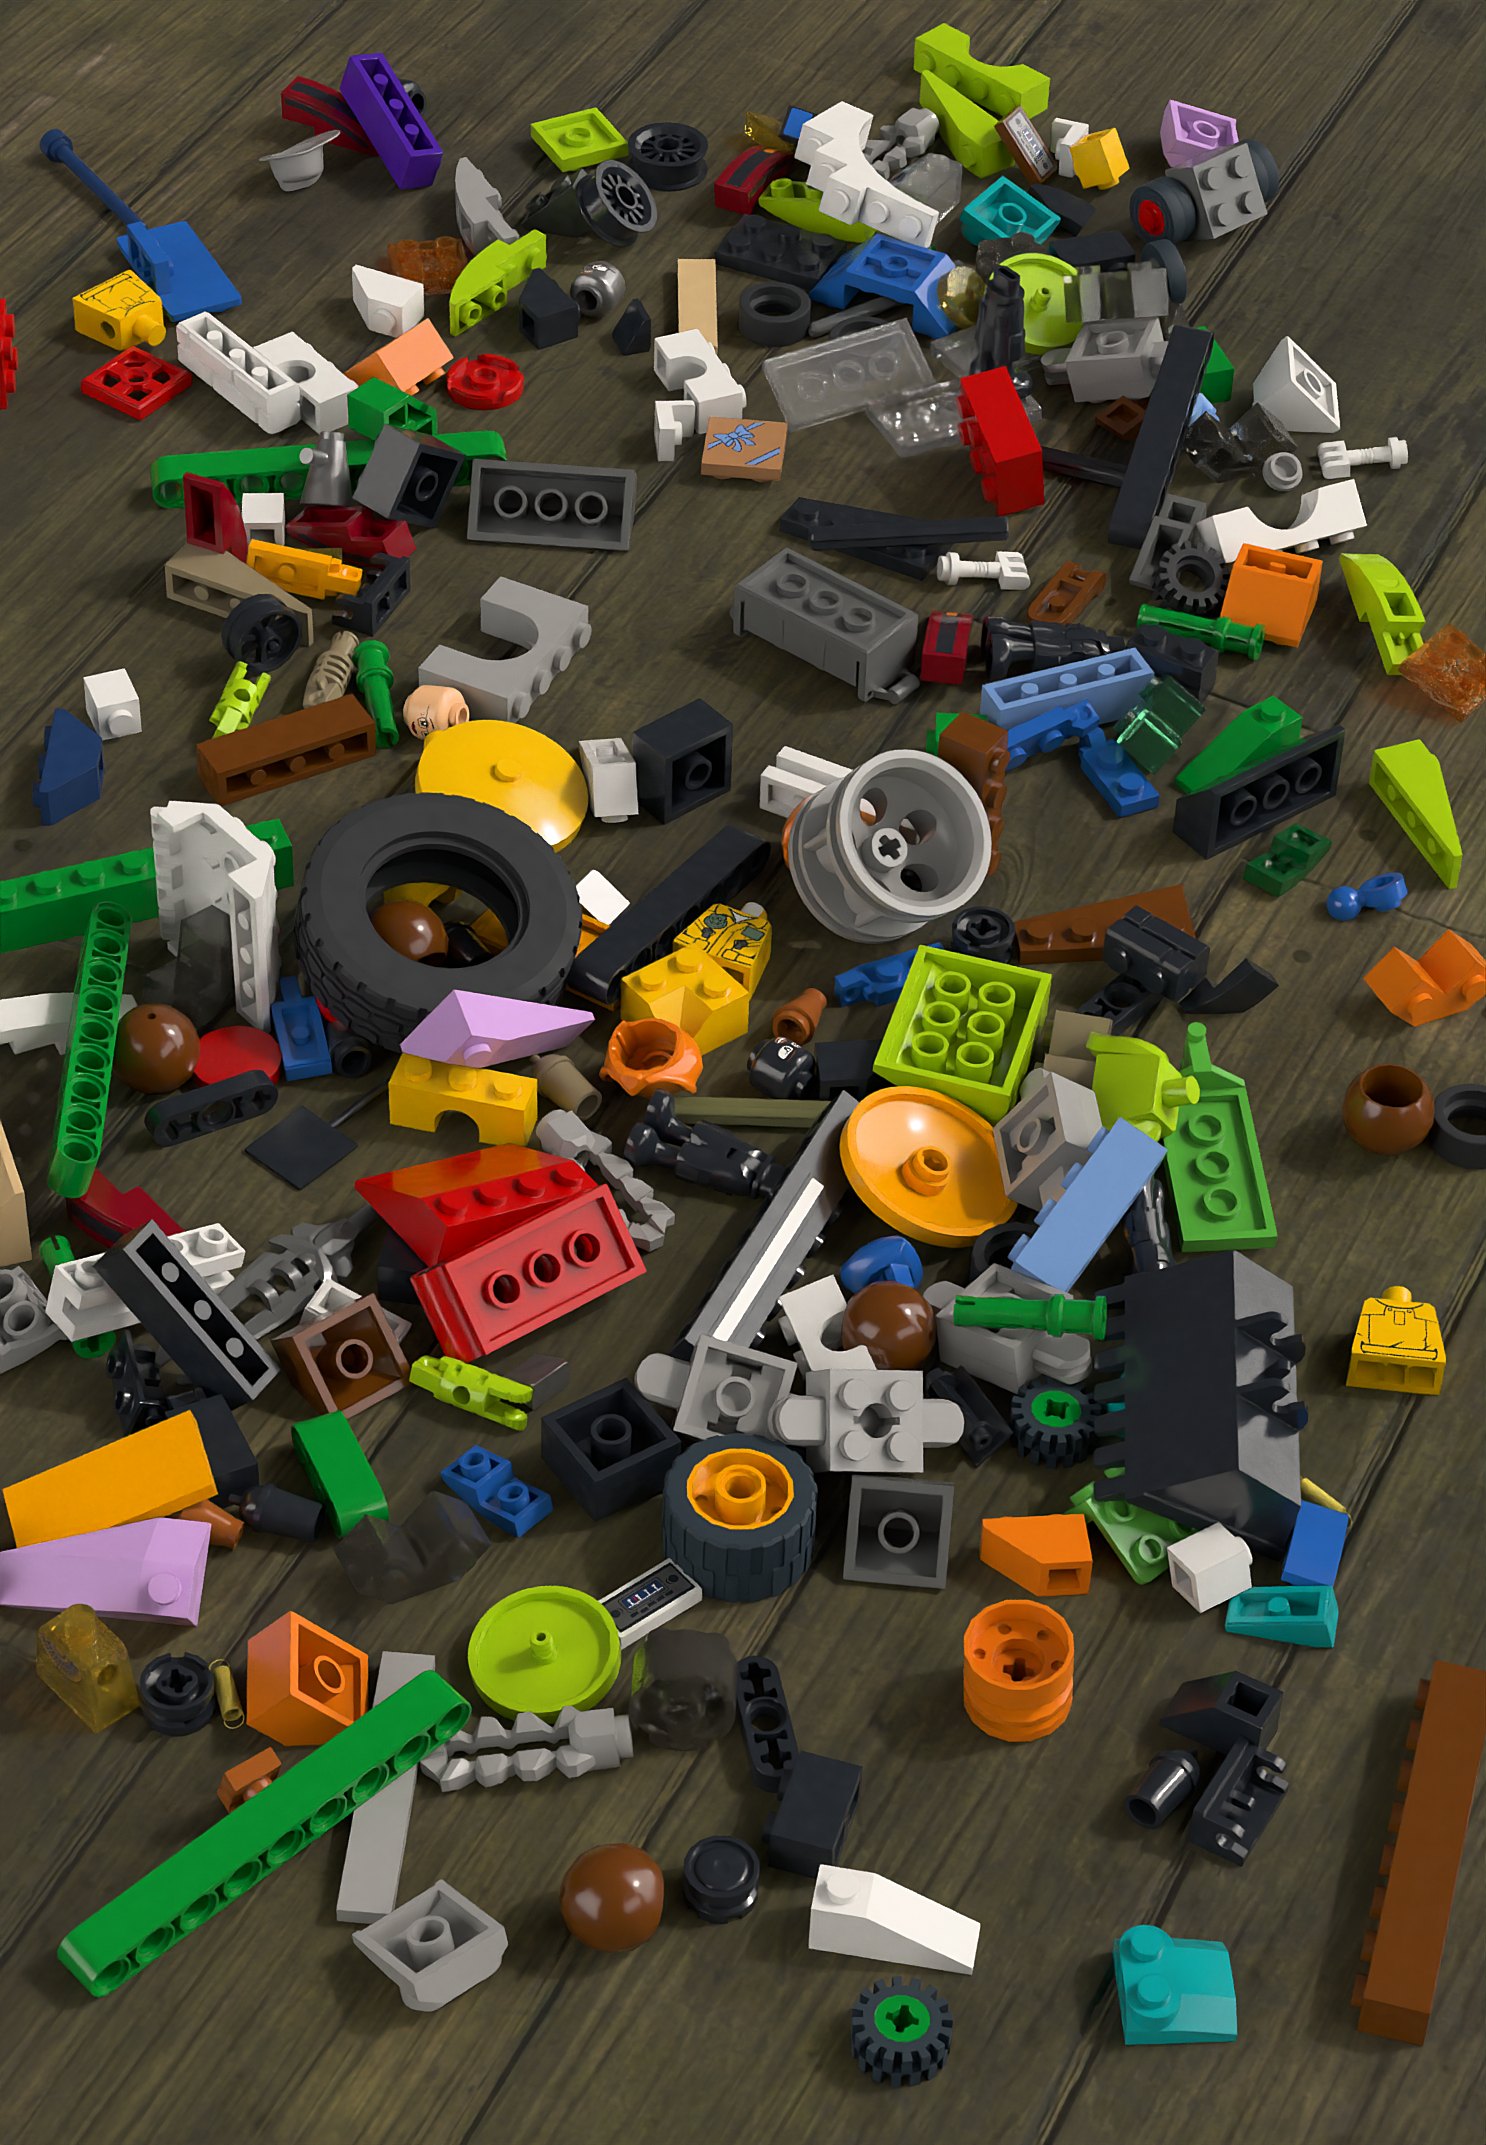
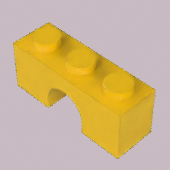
[389,1053,537,1147]

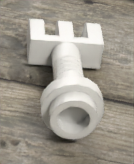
[1317,437,1408,479]
[937,551,1030,590]

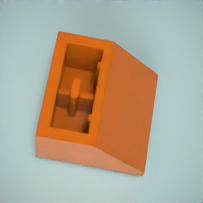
[1220,543,1323,648]

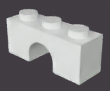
[654,329,747,434]
[253,332,358,435]
[778,1275,877,1381]

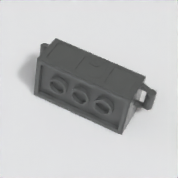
[729,547,920,704]

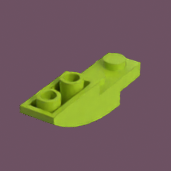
[758,178,879,243]
[449,229,547,337]
[1339,553,1431,675]

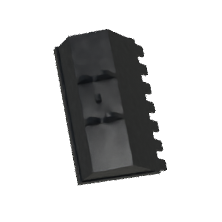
[1094,1249,1308,1561]

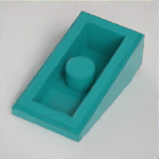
[1225,1586,1338,1648]

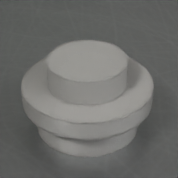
[1262,452,1302,492]

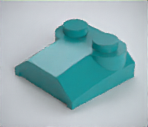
[959,176,1061,256]
[1112,1925,1237,2045]

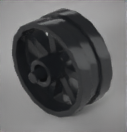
[221,594,302,674]

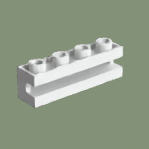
[760,746,920,845]
[45,1223,246,1342]

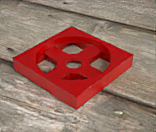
[81,346,192,421]

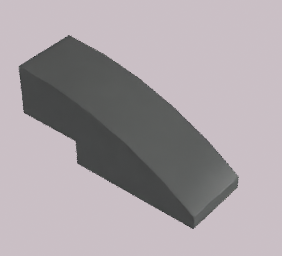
[1129,494,1206,591]

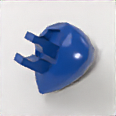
[840,1235,923,1293]

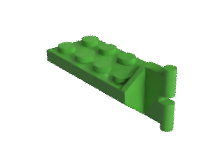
[1159,1022,1278,1252]

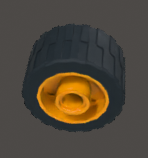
[662,1433,817,1603]

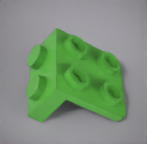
[1062,1467,1199,1585]

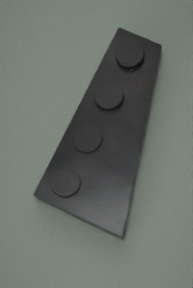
[779,497,955,581]

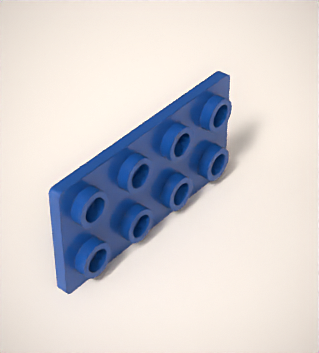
[116,221,242,322]

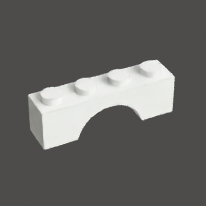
[1196,479,1367,572]

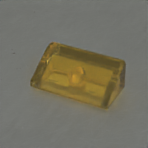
[745,111,801,165]

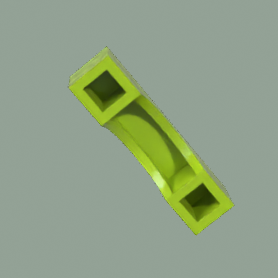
[913,23,1050,119]

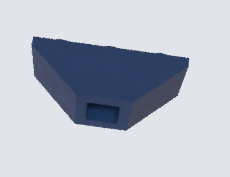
[33,708,105,826]

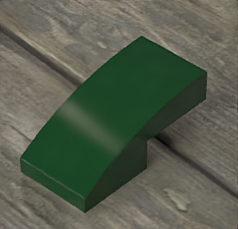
[1242,823,1332,898]

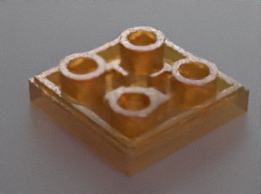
[387,236,468,296]
[1398,623,1486,723]

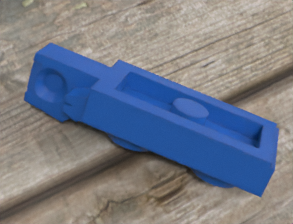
[1006,699,1100,770]
[1077,727,1160,818]
[834,942,945,1007]
[271,975,332,1081]

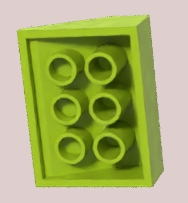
[873,945,1052,1127]

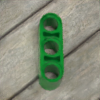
[291,1410,389,1539]

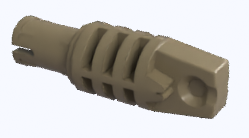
[303,631,359,709]

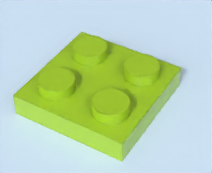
[531,107,628,172]

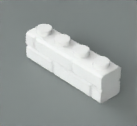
[176,312,301,434]

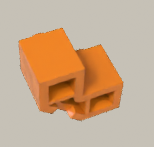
[1363,929,1486,1027]

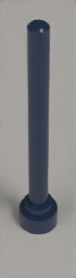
[40,129,148,229]

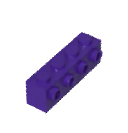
[339,53,443,189]

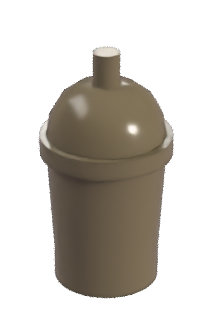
[530,1054,602,1121]

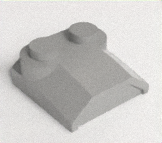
[352,1879,508,2011]

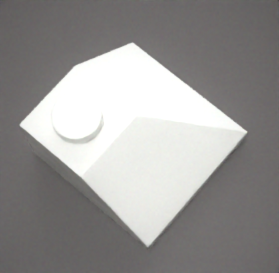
[1252,336,1340,433]

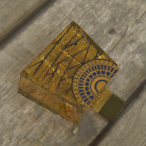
[36,1604,139,1734]

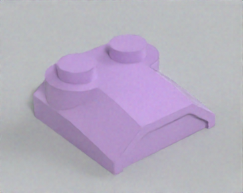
[1160,100,1239,167]

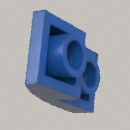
[441,1445,553,1538]
[1281,1500,1349,1586]

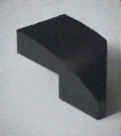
[1027,183,1097,237]
[1179,958,1279,1014]

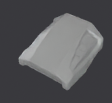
[0,1266,68,1374]

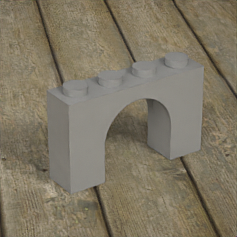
[418,576,592,723]

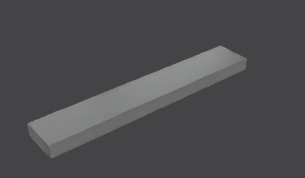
[336,1651,435,1924]

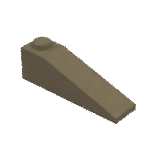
[165,543,313,647]

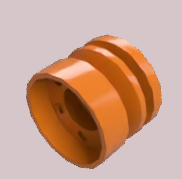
[963,1600,1074,1742]

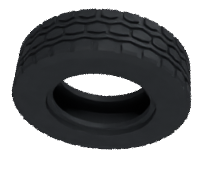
[293,792,582,1054]

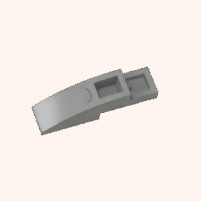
[455,157,520,255]

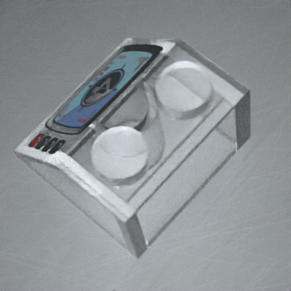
[888,153,963,224]

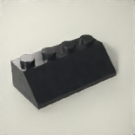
[1173,725,1346,860]

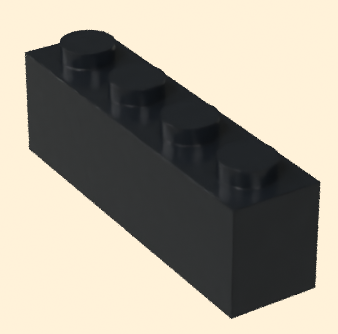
[92,1220,281,1411]

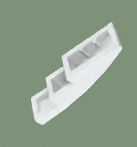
[0,993,137,1055]

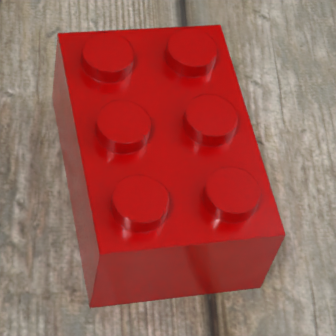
[956,366,1045,517]

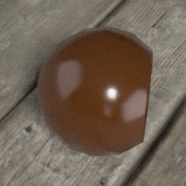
[368,900,449,968]
[112,1003,200,1095]
[1342,1064,1435,1156]
[841,1280,937,1371]
[559,1843,664,1953]

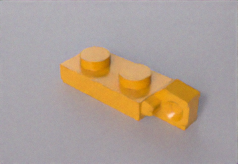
[246,539,362,600]

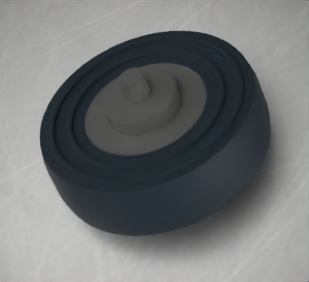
[1141,239,1187,309]

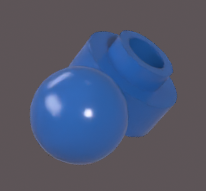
[1326,873,1408,921]

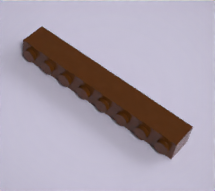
[1350,1660,1486,2046]

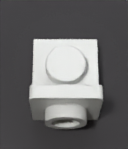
[1050,118,1089,178]
[654,400,695,461]

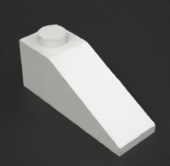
[579,738,638,823]
[809,1864,980,1975]

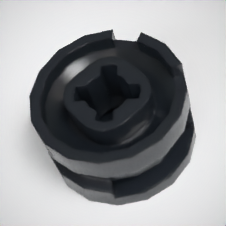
[950,906,1015,965]
[140,1652,216,1736]
[683,1836,759,1924]

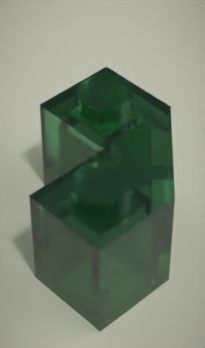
[1112,674,1207,775]

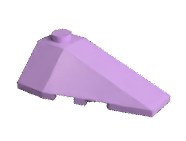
[400,990,595,1068]
[0,1517,212,1627]

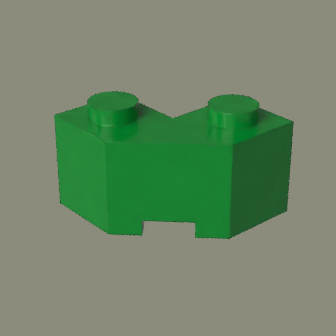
[347,377,437,441]

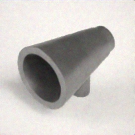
[299,431,353,507]

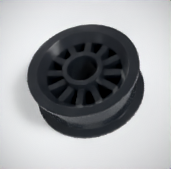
[628,122,708,192]
[576,160,657,247]

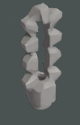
[862,107,940,180]
[536,1109,675,1252]
[420,1706,633,1792]

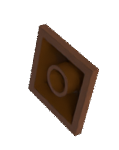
[270,1293,412,1419]

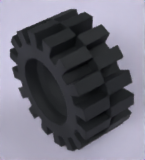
[1150,541,1230,618]

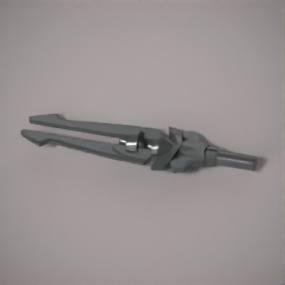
[154,1203,381,1387]

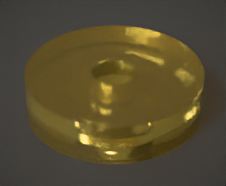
[937,266,987,329]

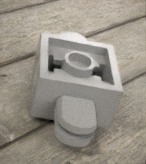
[1041,316,1169,404]
[993,1068,1102,1212]
[923,1263,1092,1394]
[634,1334,806,1448]
[767,1369,964,1475]

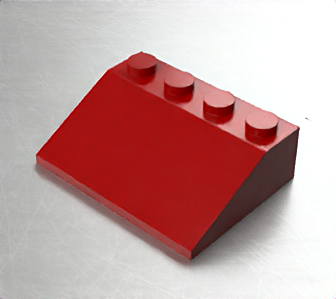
[354,1143,598,1267]

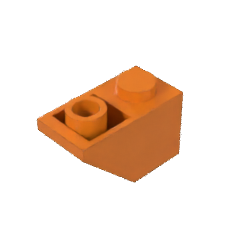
[979,1514,1093,1597]

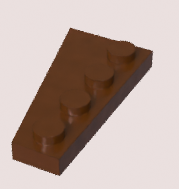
[1014,884,1196,965]

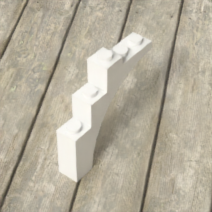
[794,101,939,248]

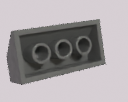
[467,459,637,551]

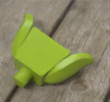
[1085,1031,1200,1142]

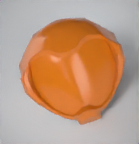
[599,1018,703,1100]

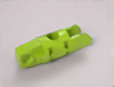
[209,661,271,739]
[409,1355,533,1431]

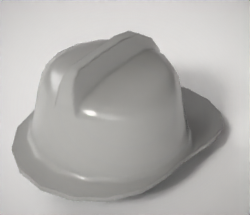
[259,130,340,192]

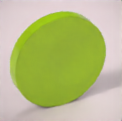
[984,253,1095,355]
[468,1586,621,1724]

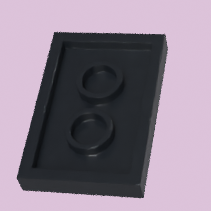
[714,214,847,290]

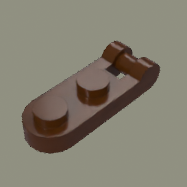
[1027,560,1106,625]

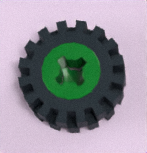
[1009,1376,1101,1469]
[850,1976,953,2087]

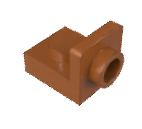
[217,1747,282,1814]

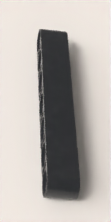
[1108,324,1214,550]
[567,825,771,1005]

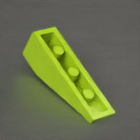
[919,70,1015,179]
[1369,739,1463,889]

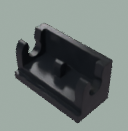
[332,553,411,637]
[1189,1735,1289,1867]

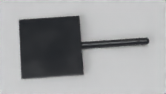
[245,1078,391,1191]

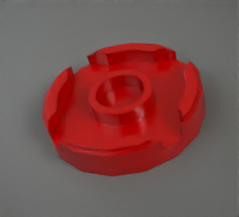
[446,354,524,411]
[192,1026,283,1094]

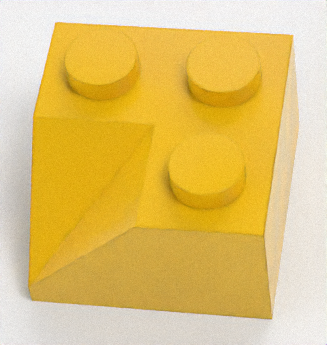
[621,943,749,1056]

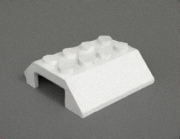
[150,801,282,1033]

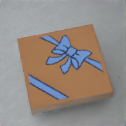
[701,417,788,483]

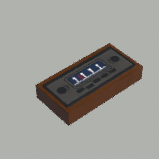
[994,105,1058,186]

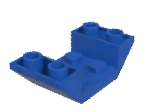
[809,234,979,341]

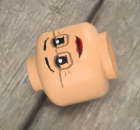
[403,685,469,740]

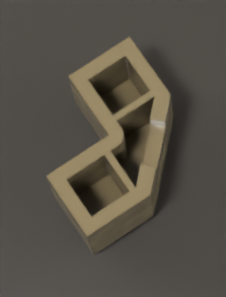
[1034,1010,1113,1090]

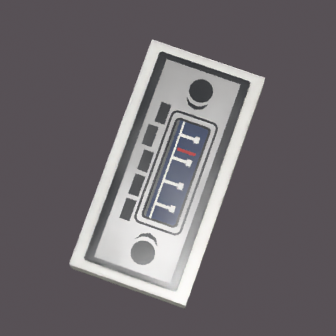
[598,1558,702,1650]

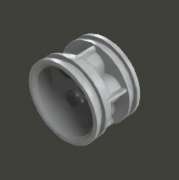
[788,749,992,944]

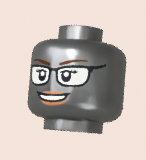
[569,261,626,318]

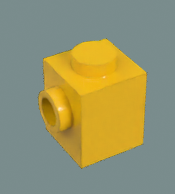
[1069,128,1130,190]

